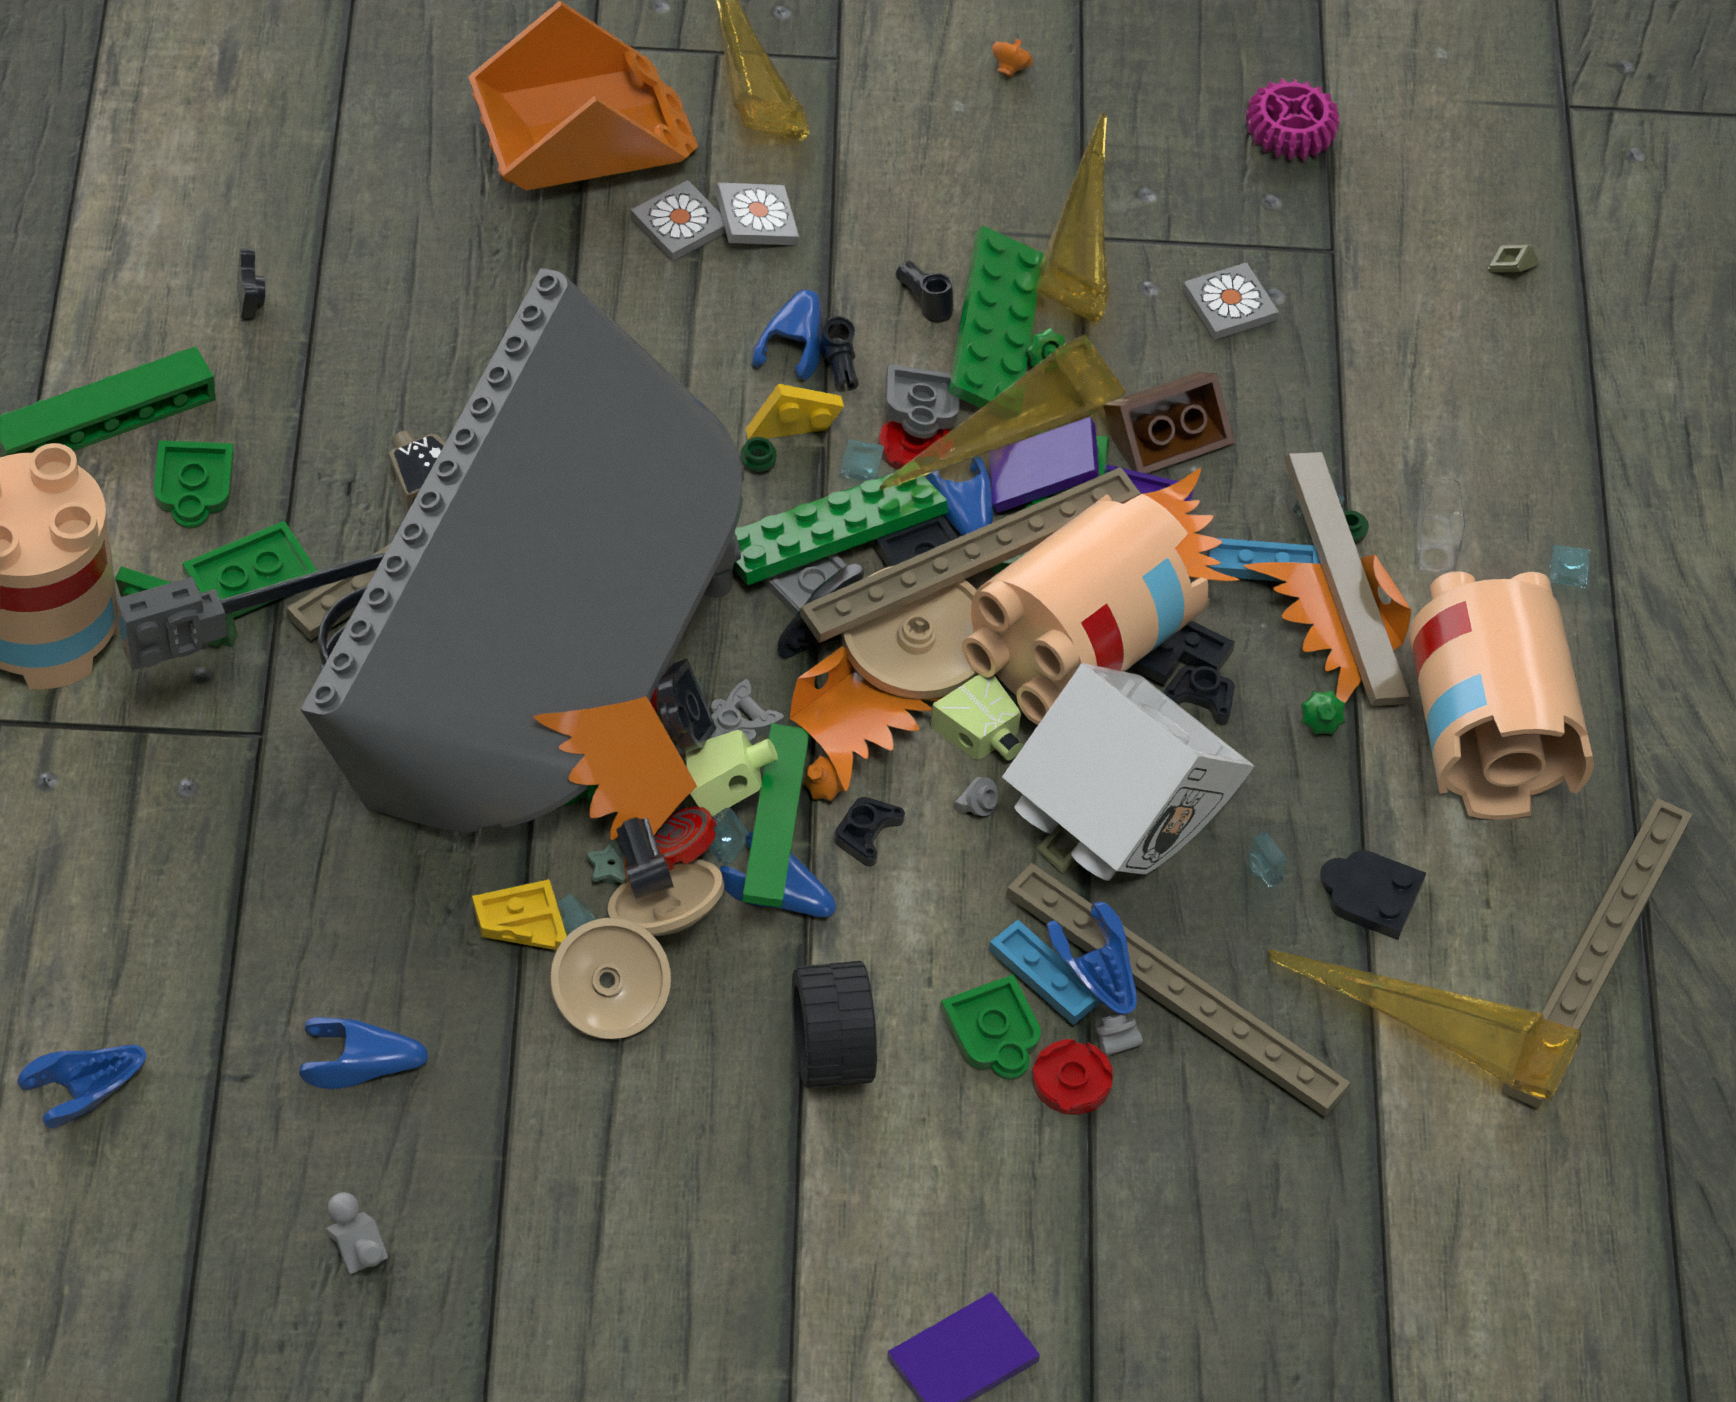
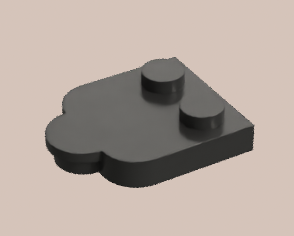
[884,364,959,438]

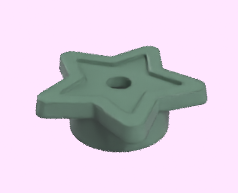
[586,841,627,884]

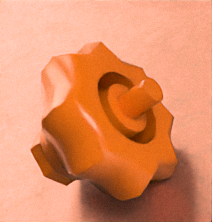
[992,39,1034,77]
[803,756,844,801]

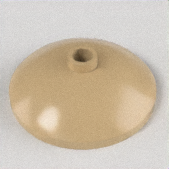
[608,859,724,936]
[550,918,671,1039]

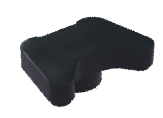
[237,248,265,318]
[1163,665,1235,726]
[835,797,905,867]

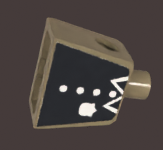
[388,430,445,515]

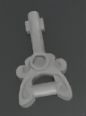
[675,679,784,766]

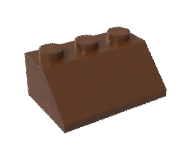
[1103,372,1235,474]

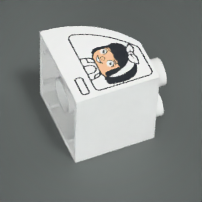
[1002,663,1254,881]

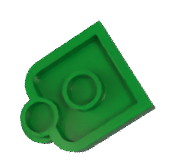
[154,440,234,529]
[940,974,1041,1080]

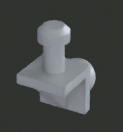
[325,1192,388,1274]

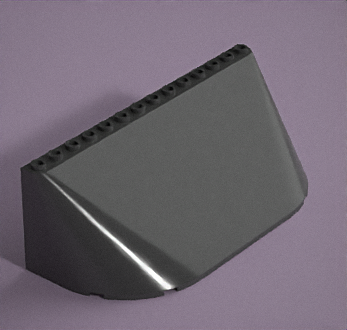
[300,268,744,831]

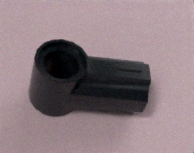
[616,817,674,900]

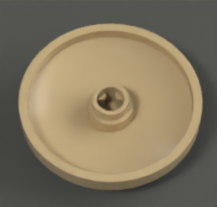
[841,565,979,699]

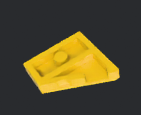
[745,384,844,440]
[472,879,567,950]

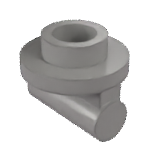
[953,777,998,816]
[1096,1014,1143,1056]

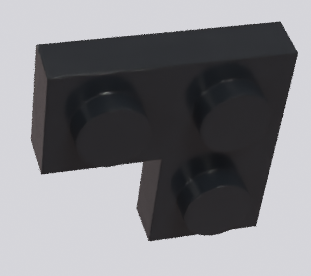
[1131,621,1235,685]

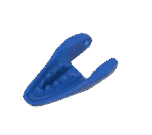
[751,289,821,380]
[926,456,993,536]
[719,832,836,917]
[1047,901,1137,1015]
[299,1017,428,1089]
[17,1045,147,1128]

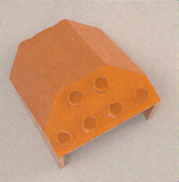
[468,1,698,191]

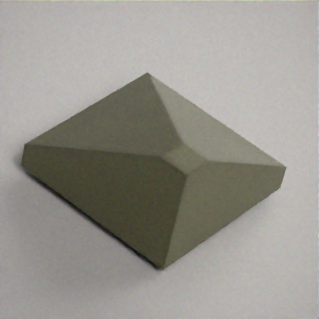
[1488,244,1539,273]
[1036,824,1080,874]

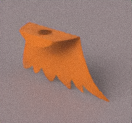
[1144,468,1240,581]
[1243,555,1411,703]
[789,646,945,792]
[533,696,697,882]

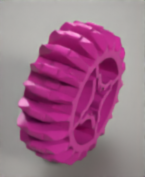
[1246,78,1340,161]

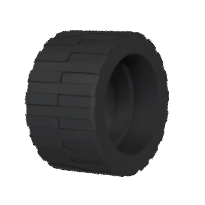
[792,961,877,1088]

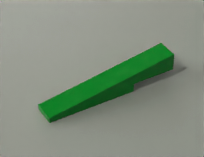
[742,723,809,908]

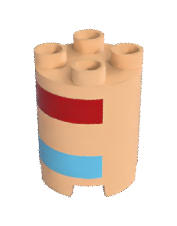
[0,443,120,690]
[962,494,1208,725]
[1409,572,1594,820]

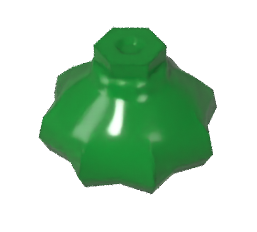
[1026,328,1068,374]
[1301,690,1346,736]

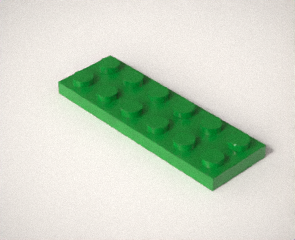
[948,225,1044,422]
[733,466,948,585]

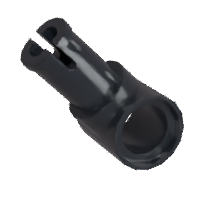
[896,261,954,321]
[820,316,859,392]

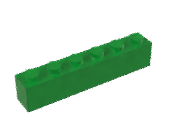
[0,346,216,457]

